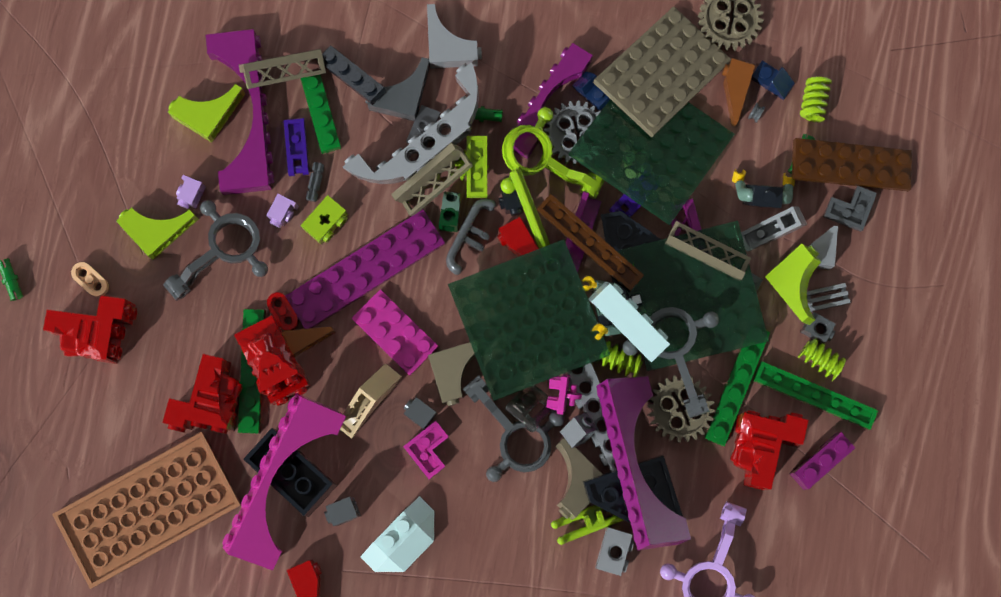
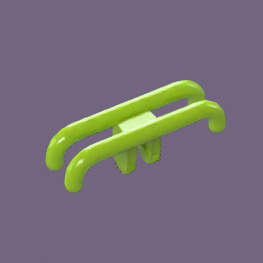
[551,505,624,545]

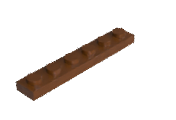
[537,194,644,292]

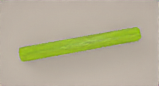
[510,169,556,265]

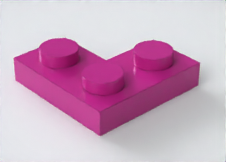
[403,421,449,480]

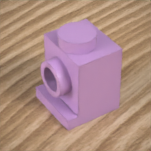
[176,175,206,209]
[267,194,299,228]

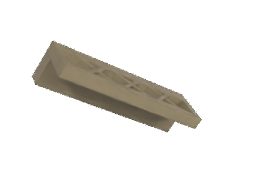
[239,49,326,89]
[391,143,473,216]
[665,221,751,281]

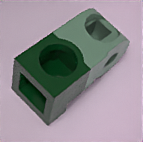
[439,191,461,232]

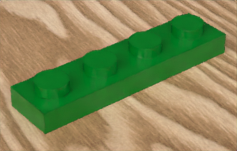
[300,74,341,154]

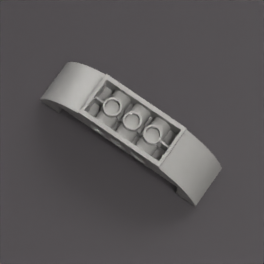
[343,63,479,184]

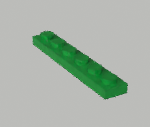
[238,309,265,434]
[704,324,770,447]
[753,361,878,430]

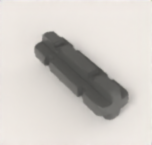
[306,162,324,202]

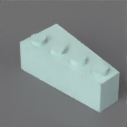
[588,282,670,362]

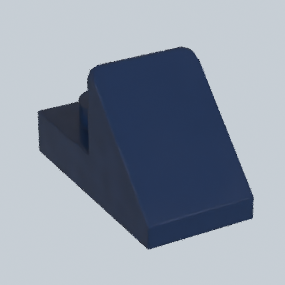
[751,60,795,100]
[572,72,611,110]

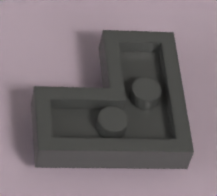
[823,186,877,232]

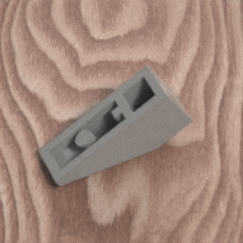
[739,206,808,252]

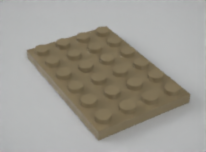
[593,6,731,137]

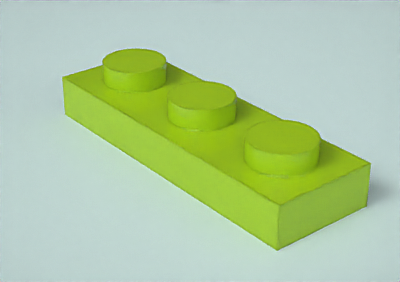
[467,136,487,198]

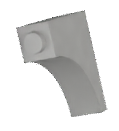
[427,4,482,69]

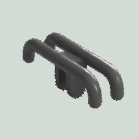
[446,198,496,275]

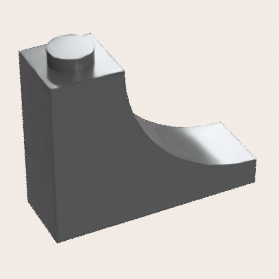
[365,57,430,121]

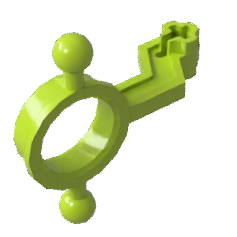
[500,107,604,199]

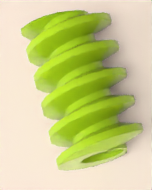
[800,77,832,122]
[798,338,846,381]
[596,341,643,377]

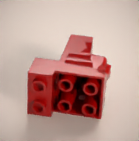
[43,296,137,364]
[234,315,311,406]
[162,354,243,434]
[730,410,809,490]

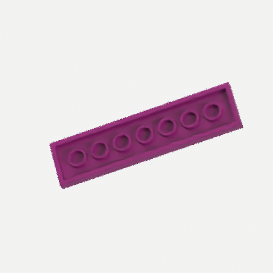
[286,210,445,329]

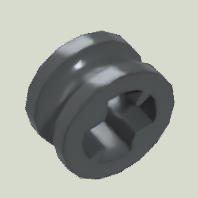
[748,102,765,123]

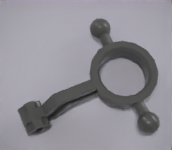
[163,200,268,301]
[623,307,719,418]
[463,375,565,482]

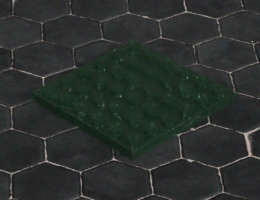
[569,99,735,225]
[617,220,769,371]
[448,239,610,401]

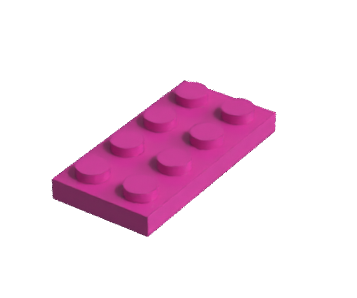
[351,289,439,376]

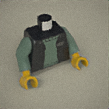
[732,169,795,208]
[582,276,643,340]

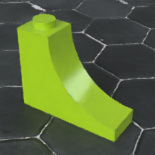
[168,84,245,143]
[116,207,199,260]
[765,244,821,325]

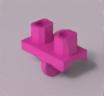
[547,373,582,415]

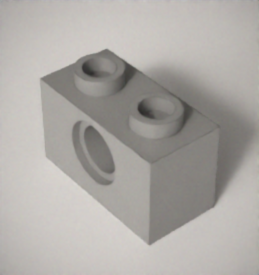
[595,527,634,576]

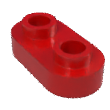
[267,292,299,331]

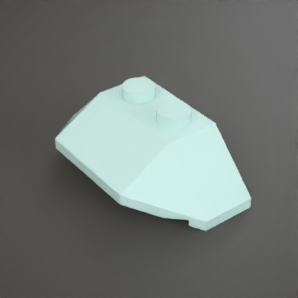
[361,496,434,572]

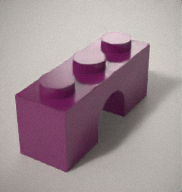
[790,432,855,490]

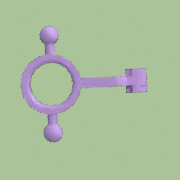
[660,501,755,597]

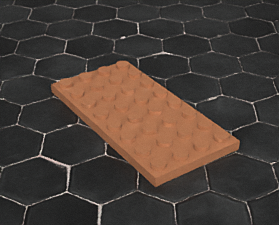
[52,432,241,589]

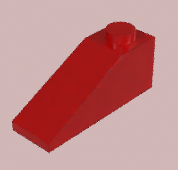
[497,217,550,275]
[286,559,322,597]

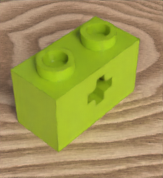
[300,195,348,245]

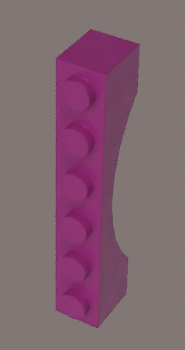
[511,43,593,159]

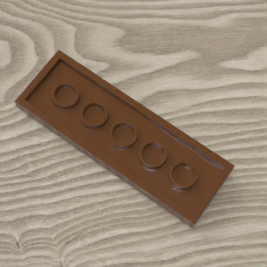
[792,138,912,192]

